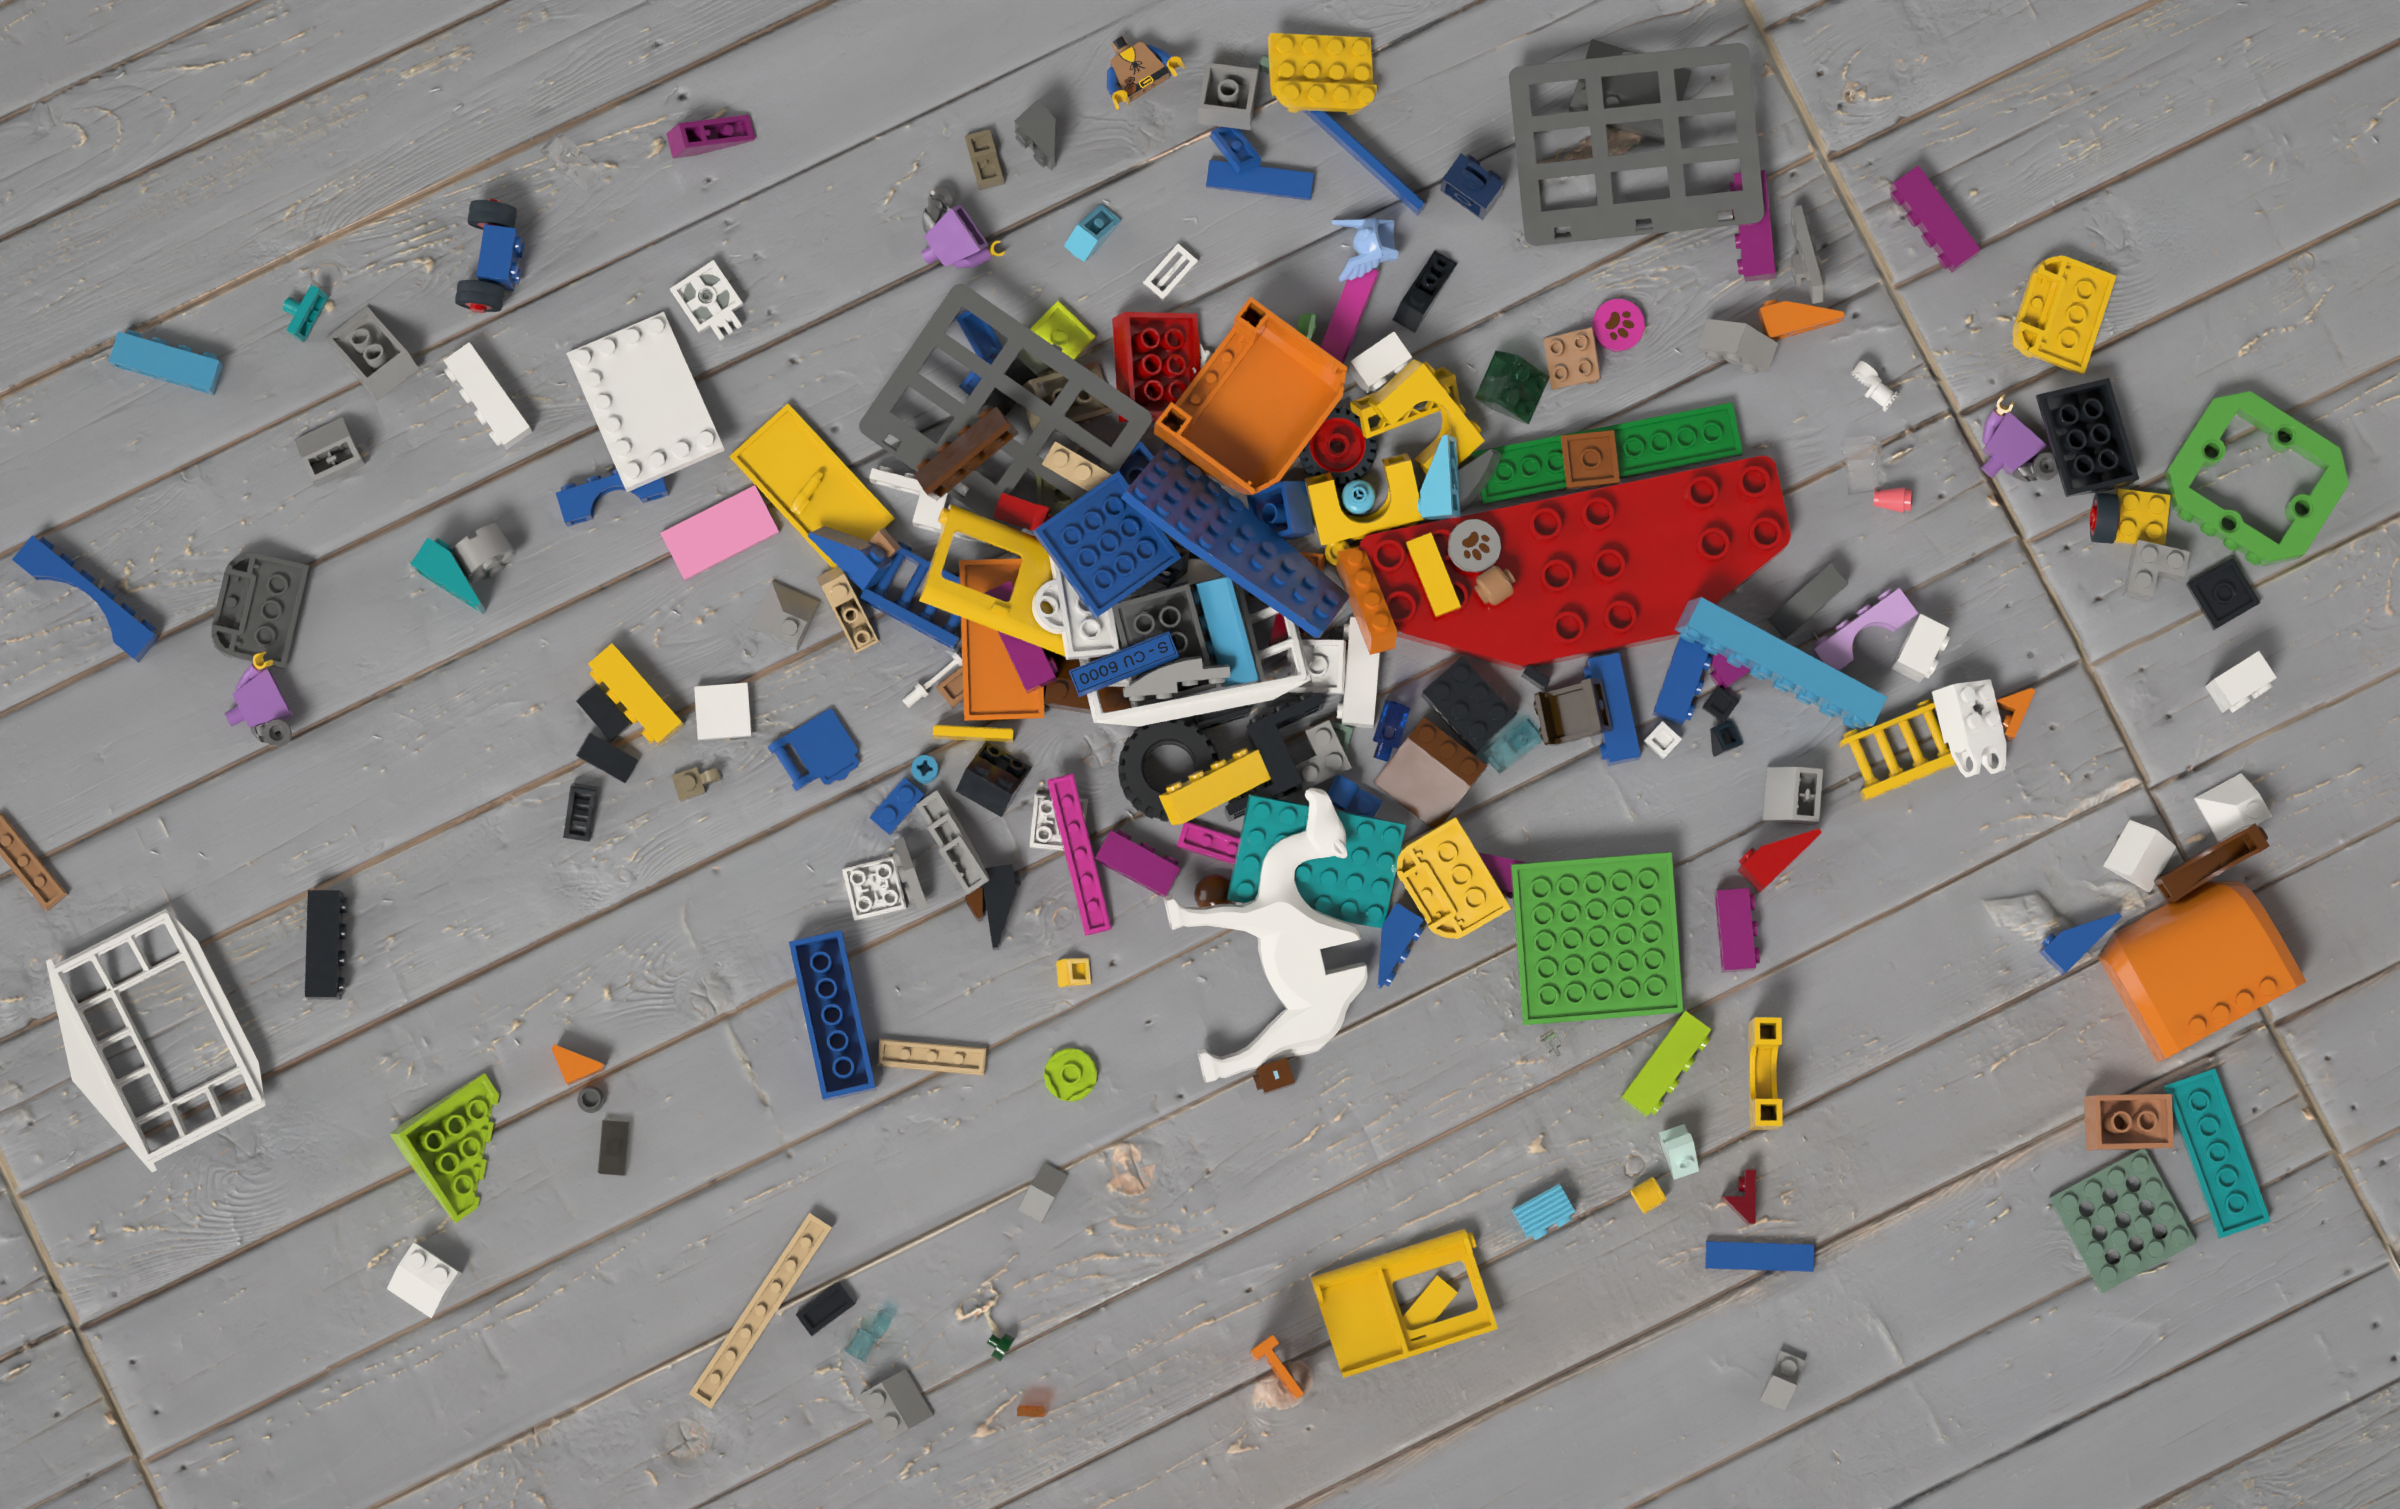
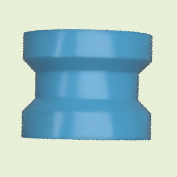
[911,755,939,784]

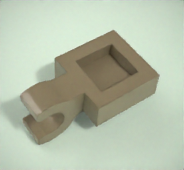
[671,767,721,801]

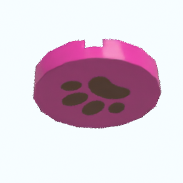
[1592,299,1645,352]

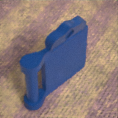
[768,709,859,792]

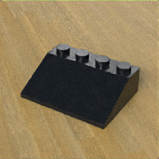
[2036,378,2139,497]

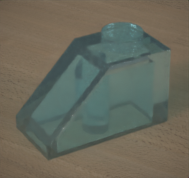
[1483,719,1543,774]

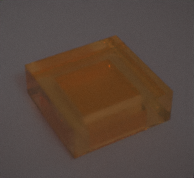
[1017,1405,1045,1417]

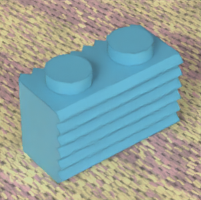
[1511,1184,1575,1240]

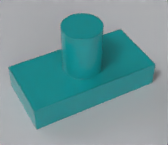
[282,285,329,343]

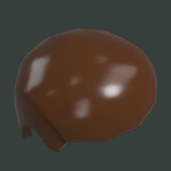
[1194,874,1236,907]

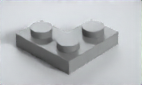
[1295,719,1352,790]
[892,837,928,911]

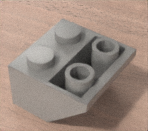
[294,417,365,487]
[1762,767,1823,826]

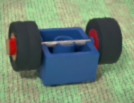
[455,199,525,313]

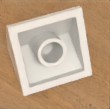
[2103,820,2176,893]

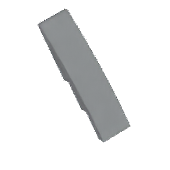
[916,790,990,895]

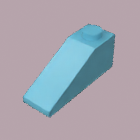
[1418,435,1460,520]

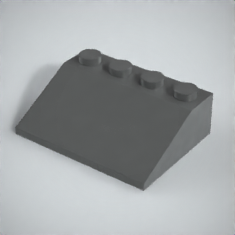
[1568,39,1692,144]
[1112,581,1217,706]

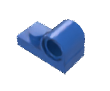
[1326,774,1382,818]

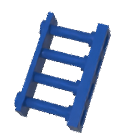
[860,541,961,651]

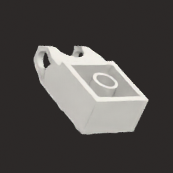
[1932,679,2007,778]

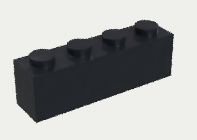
[305,890,348,1000]

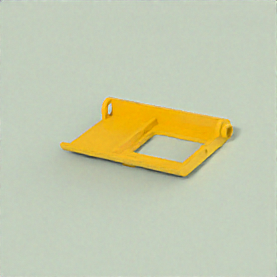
[919,504,1065,656]
[1310,1228,1498,1378]

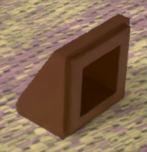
[965,886,983,922]

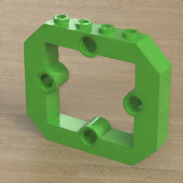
[2165,391,2349,566]

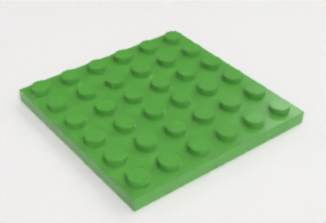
[1511,852,1683,1025]

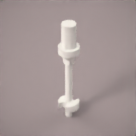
[902,652,962,708]

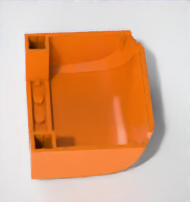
[1154,296,1348,495]
[2098,881,2307,1063]

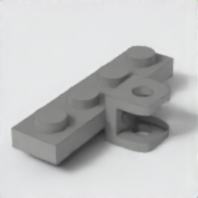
[1791,205,1827,303]

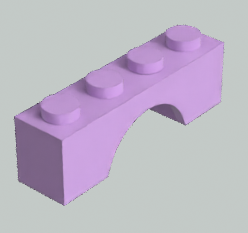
[1811,588,1918,671]

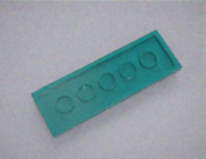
[2163,1068,2271,1239]

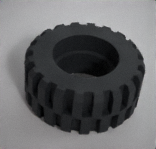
[1118,718,1219,822]

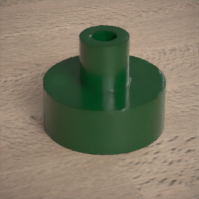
[987,1333,1015,1362]

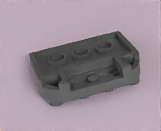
[211,552,309,670]

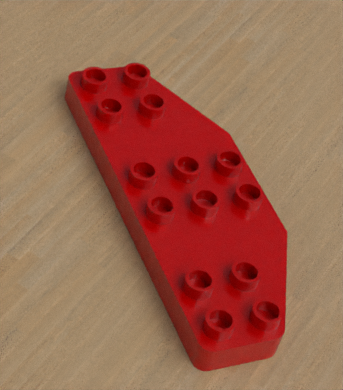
[1359,456,1791,670]

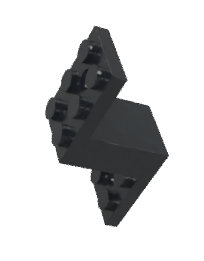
[1225,691,1324,822]

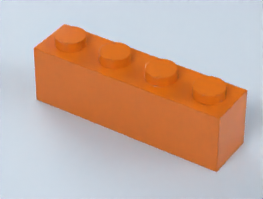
[1336,546,1397,655]

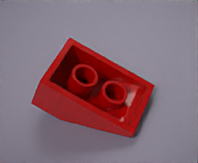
[1737,828,1822,893]

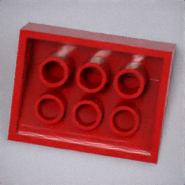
[1112,312,1201,422]

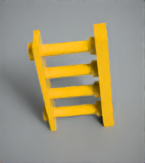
[1838,699,1956,802]

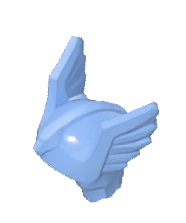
[1331,217,1399,282]

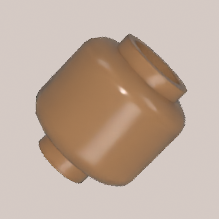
[1474,566,1516,605]

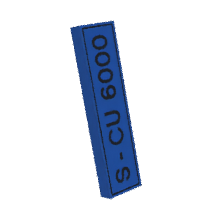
[1069,631,1179,697]

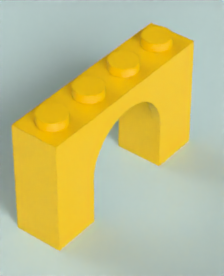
[1367,359,1485,475]
[1304,453,1424,546]
[1748,1017,1783,1130]

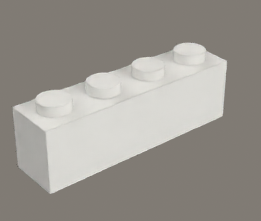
[443,342,532,450]
[1337,617,1380,728]

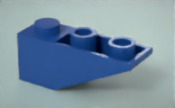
[1377,902,1425,990]

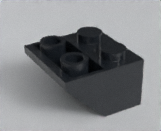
[956,741,1032,817]

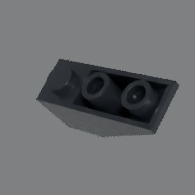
[1392,251,1457,333]

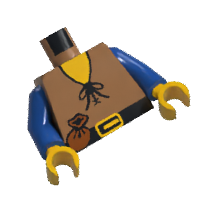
[1107,36,1186,110]

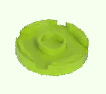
[1044,1048,1097,1102]

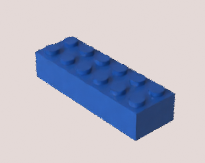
[789,930,877,1101]

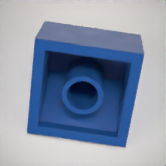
[1247,481,1315,541]

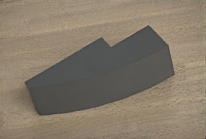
[1444,449,1501,520]
[1768,564,1849,639]

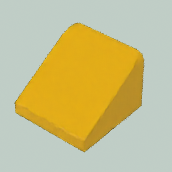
[1056,958,1091,987]

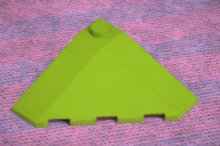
[389,1073,499,1223]

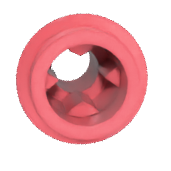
[1874,487,1912,513]

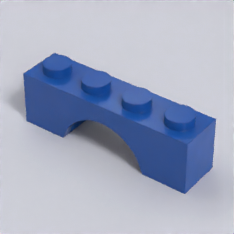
[556,469,669,527]

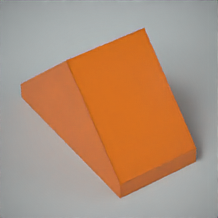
[552,1044,606,1086]

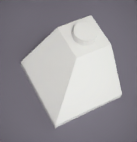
[2194,773,2272,842]

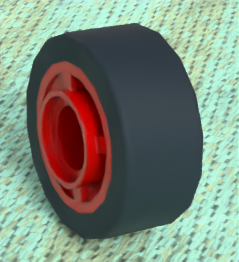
[2089,493,2120,544]

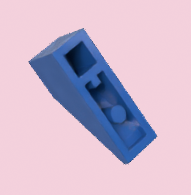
[808,526,892,590]
[2039,913,2122,975]

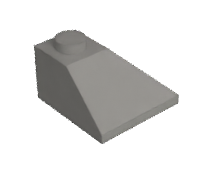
[749,581,820,650]

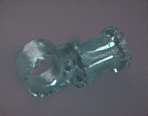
[844,1311,893,1363]

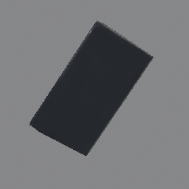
[986,358,1038,416]
[1194,705,1249,731]

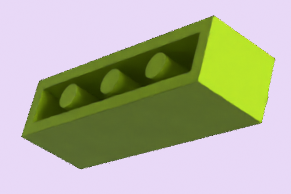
[1620,1010,1711,1117]

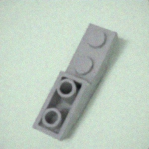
[1123,656,1230,701]

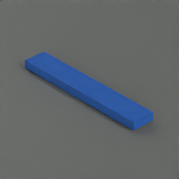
[1302,110,1425,216]

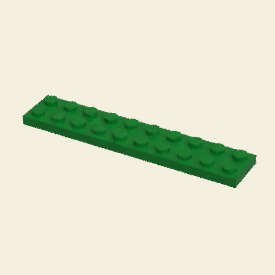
[1472,402,1743,505]

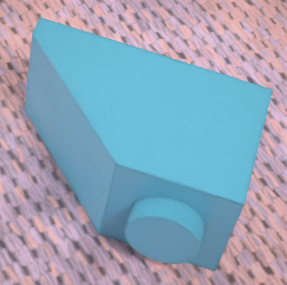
[1064,204,1121,262]

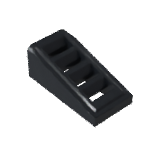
[563,783,599,842]

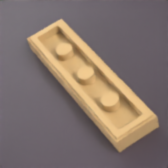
[877,1039,987,1076]

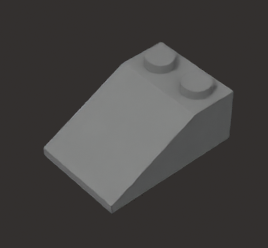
[325,307,419,401]

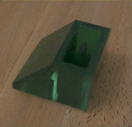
[1475,351,1549,424]

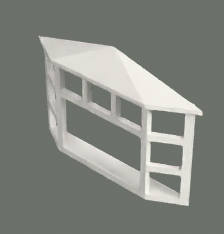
[1079,559,1311,727]
[46,909,266,1173]

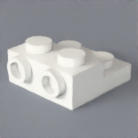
[1287,640,1346,696]

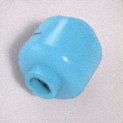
[1341,479,1376,516]

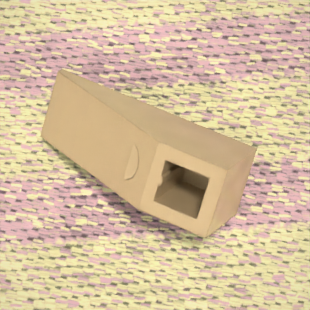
[816,566,879,654]

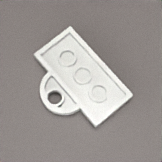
[1032,556,1120,660]

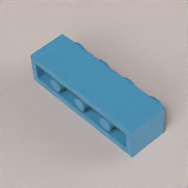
[109,330,224,395]

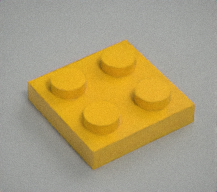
[2114,488,2171,546]

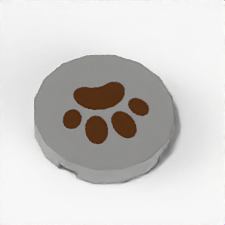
[1448,519,1501,573]

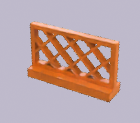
[1249,1335,1304,1401]

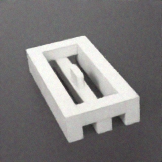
[1143,244,1198,301]

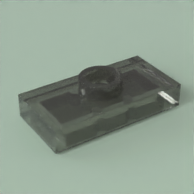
[598,1120,630,1176]

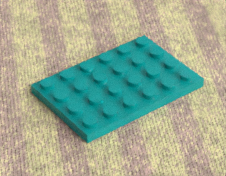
[1227,794,1406,929]

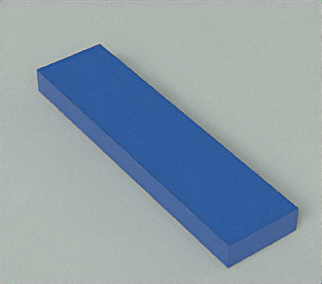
[1206,160,1314,201]
[1705,1241,1814,1272]

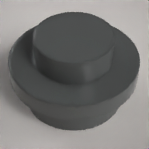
[577,1086,605,1113]

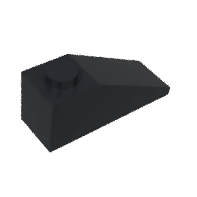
[983,864,1021,951]

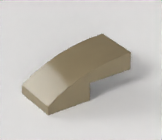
[965,129,1005,190]

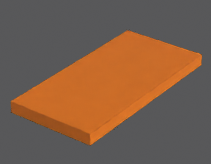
[959,558,1044,721]

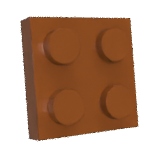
[1560,430,1620,490]

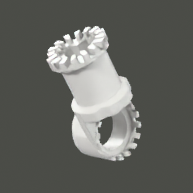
[1851,361,1900,412]

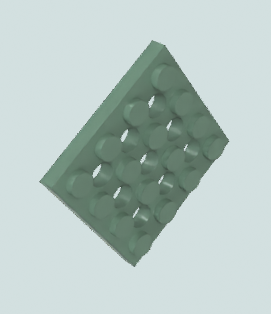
[2049,1149,2197,1293]

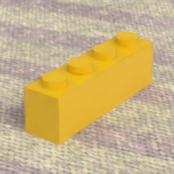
[588,643,684,746]
[1159,748,1271,825]

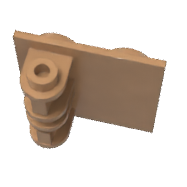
[1544,327,1601,390]

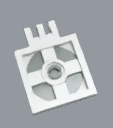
[670,260,743,341]

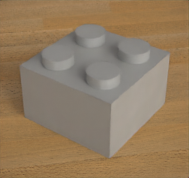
[1198,62,1259,130]

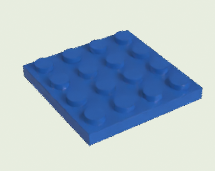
[1033,471,1182,619]

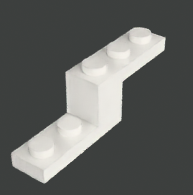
[869,466,991,546]

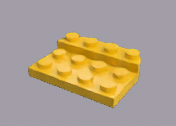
[1268,33,1377,115]
[2012,255,2116,375]
[1397,816,1511,939]

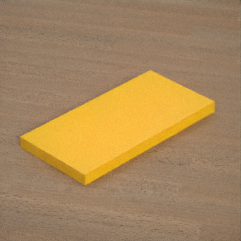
[729,404,895,569]

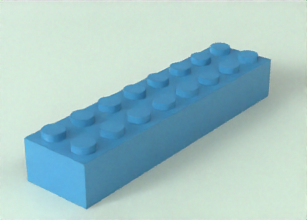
[1674,597,1888,730]

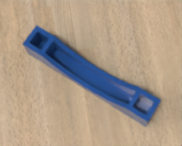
[12,535,159,663]

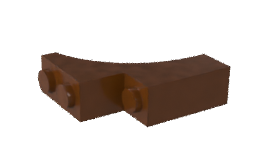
[2154,823,2270,903]

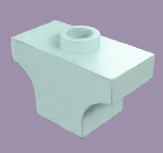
[1659,1124,1699,1180]

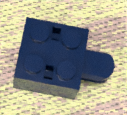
[1440,154,1504,220]

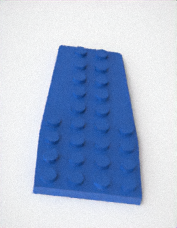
[1121,444,1349,638]

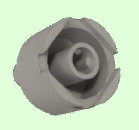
[452,523,517,583]

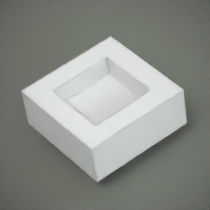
[1644,721,1682,759]

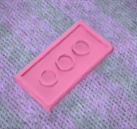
[660,485,779,581]

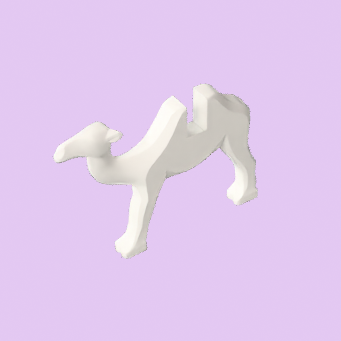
[1164,788,1368,1083]

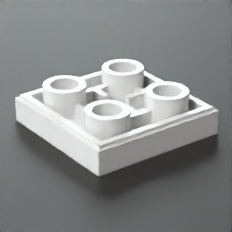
[694,683,752,741]
[1029,794,1088,851]
[842,857,907,921]

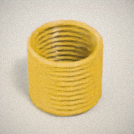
[1630,1176,1667,1214]

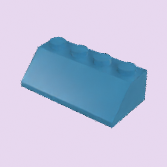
[1191,575,1259,687]

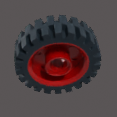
[1299,407,1377,488]

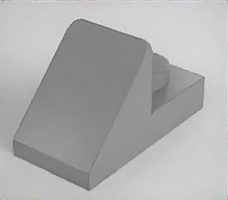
[1759,1350,1805,1411]

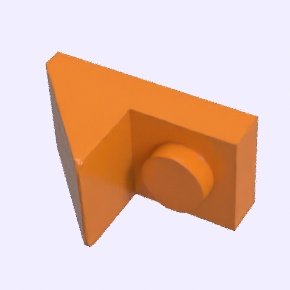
[1996,688,2036,741]

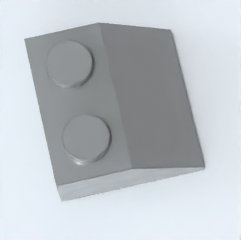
[858,1369,933,1443]

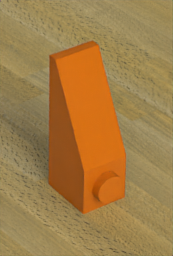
[1757,299,1845,341]

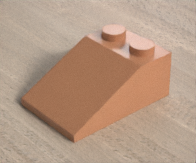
[2084,1094,2174,1151]

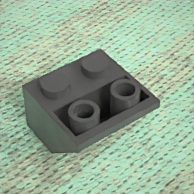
[1014,100,1057,171]

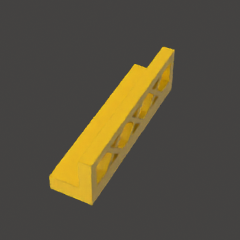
[1350,367,1460,438]

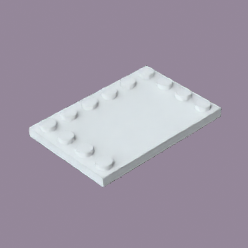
[566,312,725,492]

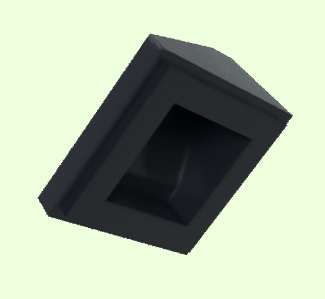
[1710,720,1743,757]

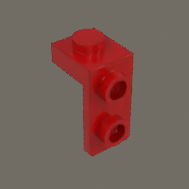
[993,493,1054,531]

